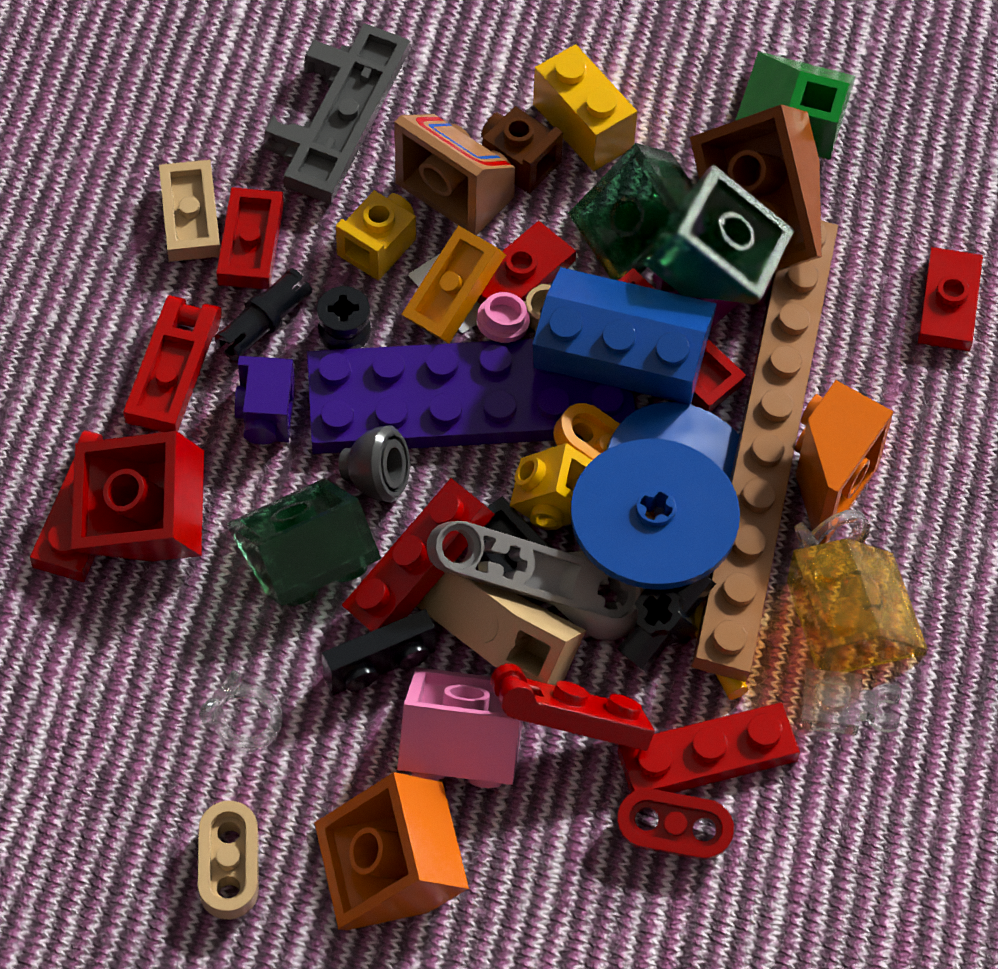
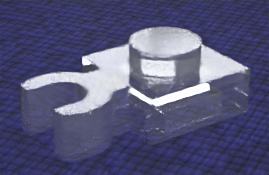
[800,668,902,735]

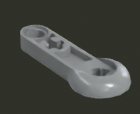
[426,521,653,641]

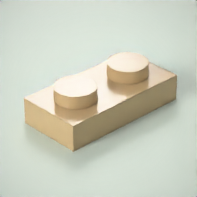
[159,160,220,262]

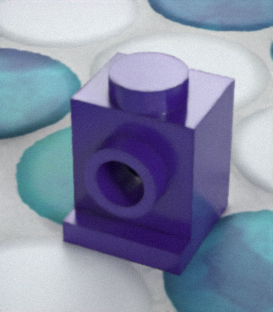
[234,356,295,445]

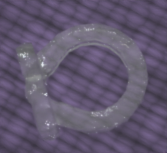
[794,510,871,573]
[199,670,282,752]

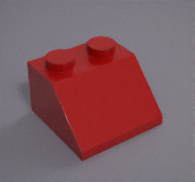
[71,431,204,562]

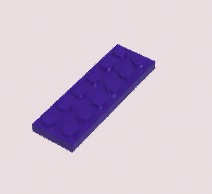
[307,339,635,454]

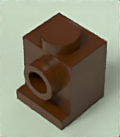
[481,106,563,194]

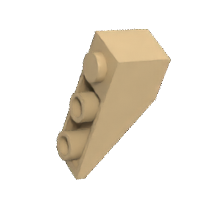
[417,562,586,685]

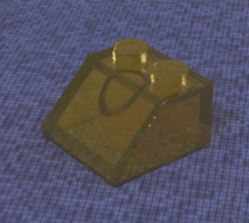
[787,538,928,678]

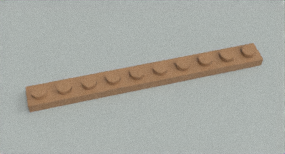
[691,220,838,682]

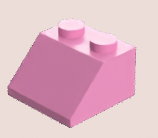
[397,667,523,788]

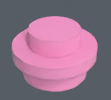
[476,292,530,343]

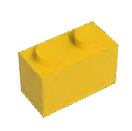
[533,44,637,172]

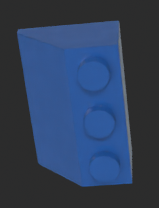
[532,267,717,405]

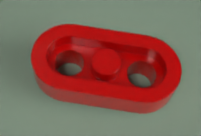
[618,788,734,860]

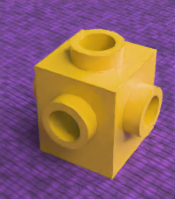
[510,443,592,530]

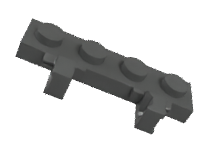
[264,23,410,204]

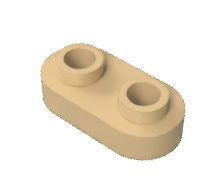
[198,801,259,919]

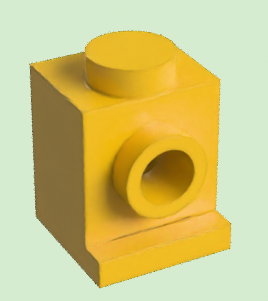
[336,190,416,281]

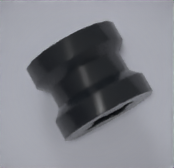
[317,286,371,350]

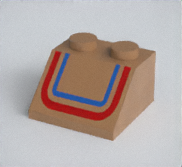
[394,114,515,236]

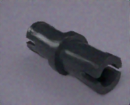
[214,268,312,361]

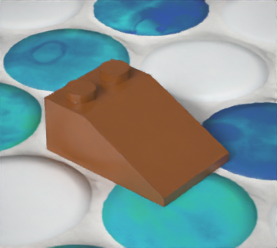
[689,104,822,273]

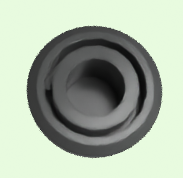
[339,426,410,502]

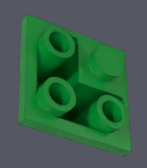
[735,51,856,160]

